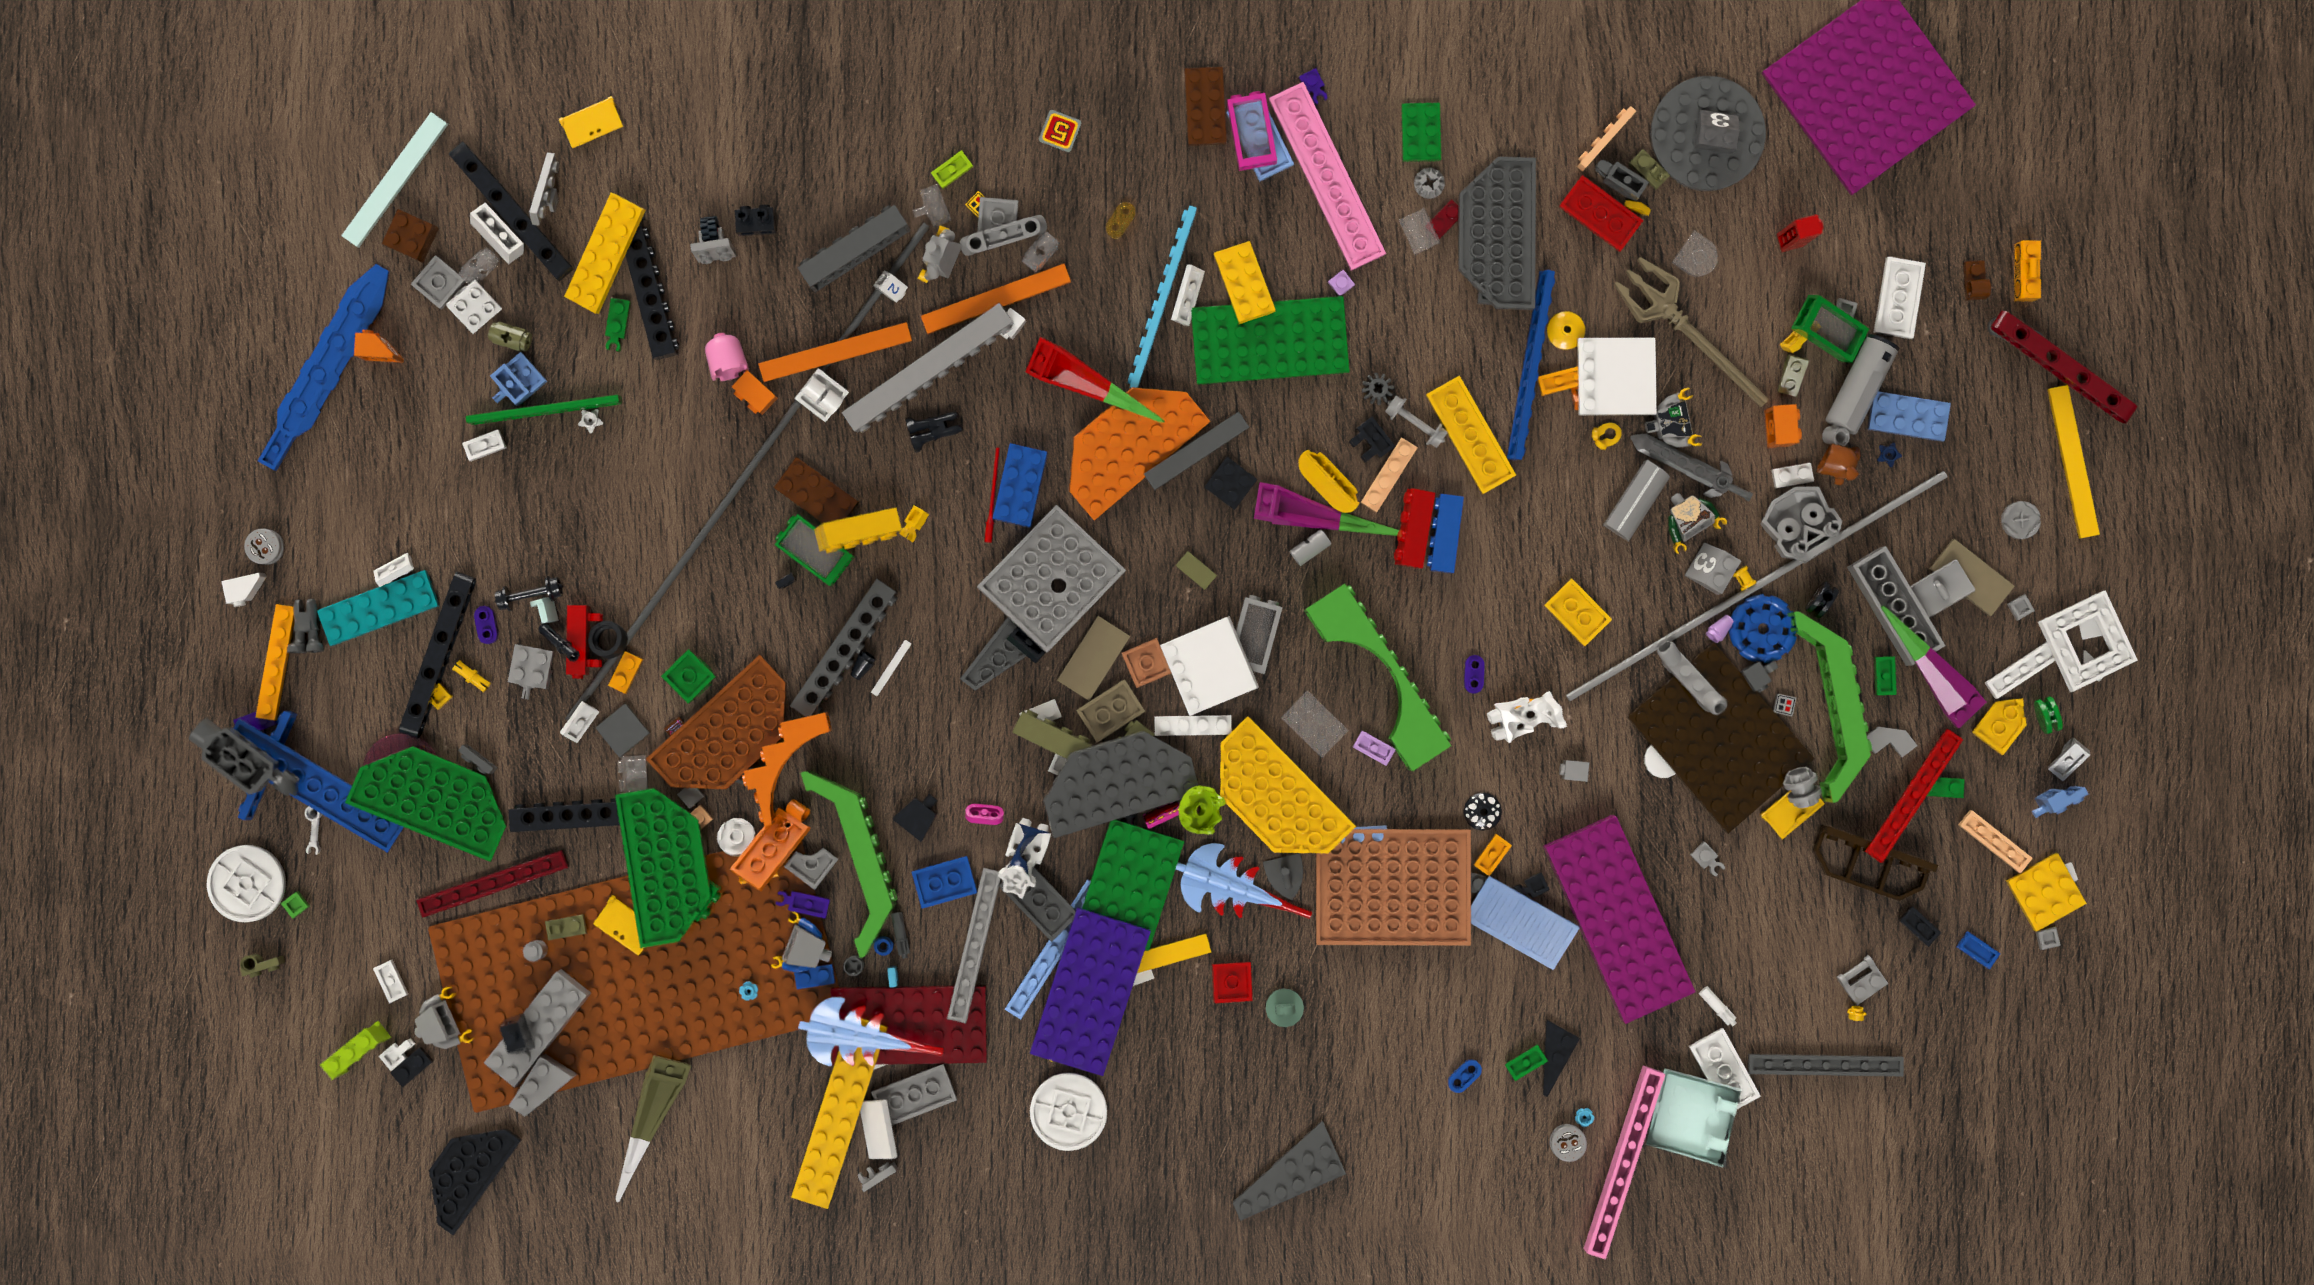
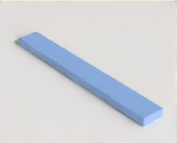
[1005,879,1090,1020]

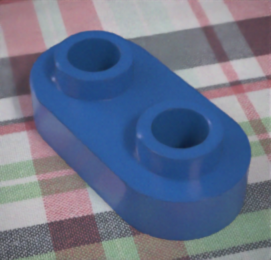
[1448,1059,1482,1093]

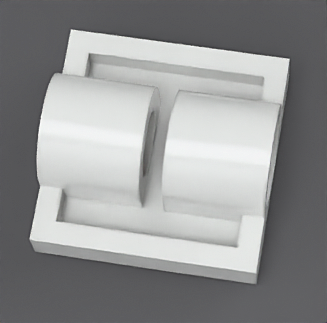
[794,368,849,422]

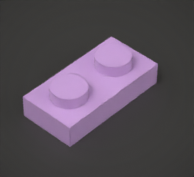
[1353,731,1396,766]

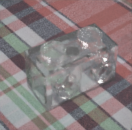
[617,754,648,793]

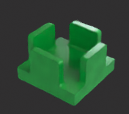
[661,649,717,704]

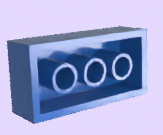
[993,443,1048,528]

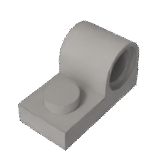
[2048,738,2091,781]

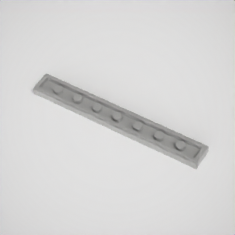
[947,868,1001,1023]

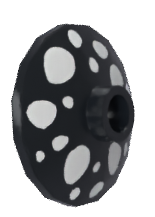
[1464,793,1502,831]

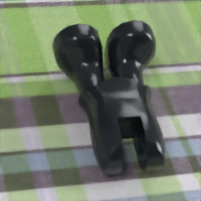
[905,412,964,453]

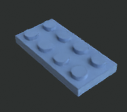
[1867,391,1951,442]

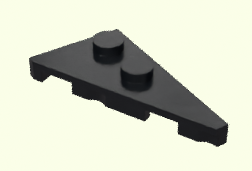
[1542,1020,1580,1097]

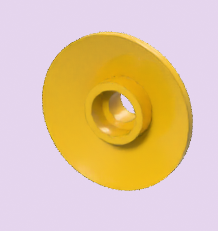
[1547,311,1585,350]

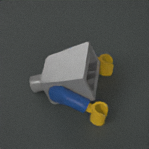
[771,912,832,973]

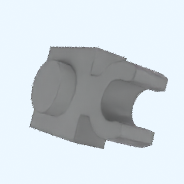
[1690,842,1725,876]

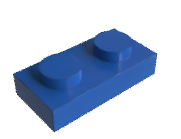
[794,964,836,989]

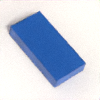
[1956,932,2000,969]

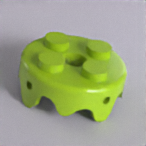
[1179,786,1226,834]

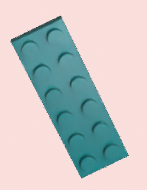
[317,570,440,646]

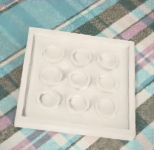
[1577,338,1657,415]
[1160,616,1259,716]

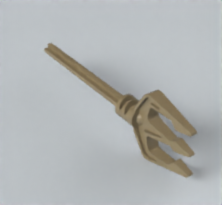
[1614,257,1769,407]

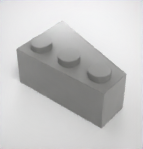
[509,1054,578,1116]

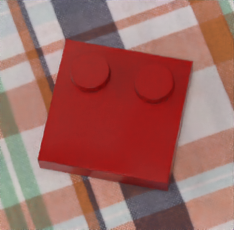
[1212,962,1253,1003]

